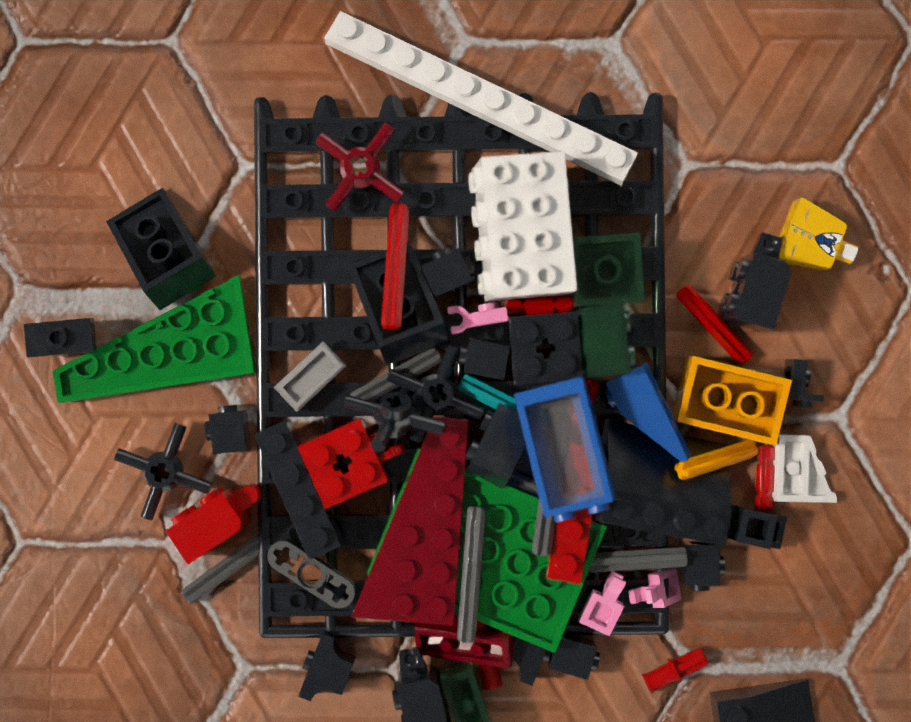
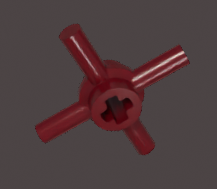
[315,123,405,212]

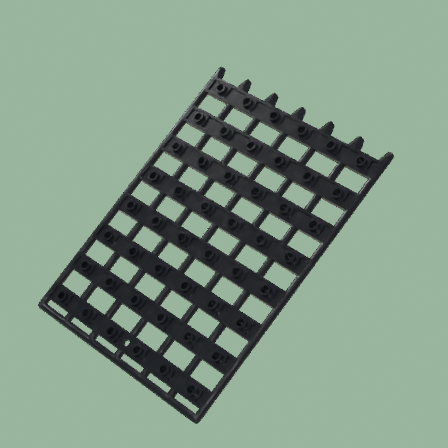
[254,92,669,638]

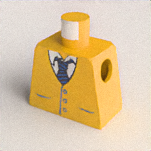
[779,198,858,271]

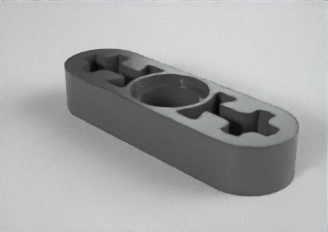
[267,539,356,608]

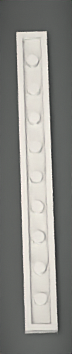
[325,11,638,186]

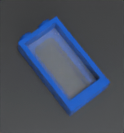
[514,377,616,522]

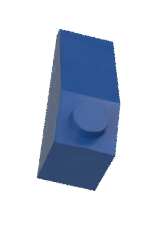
[605,363,691,462]

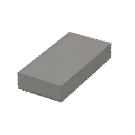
[274,342,346,412]

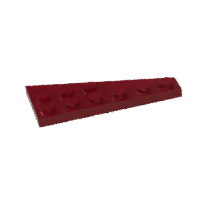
[351,417,469,626]

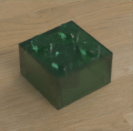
[571,233,645,309]
[575,303,635,378]

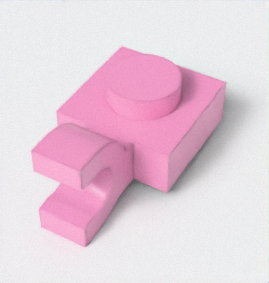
[447,302,508,334]
[628,568,682,608]
[578,571,626,636]

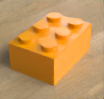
[672,356,792,446]

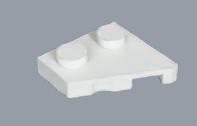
[771,434,837,503]

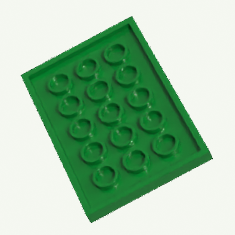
[366,448,607,653]

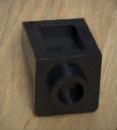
[784,359,824,408]

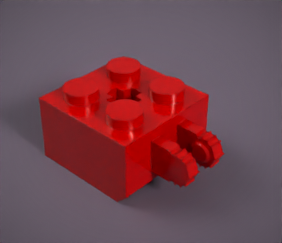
[297,418,406,509]
[165,483,263,565]

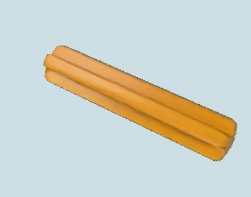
[675,440,759,480]

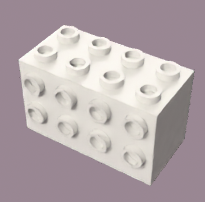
[468,151,577,302]

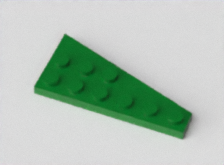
[53,275,256,403]

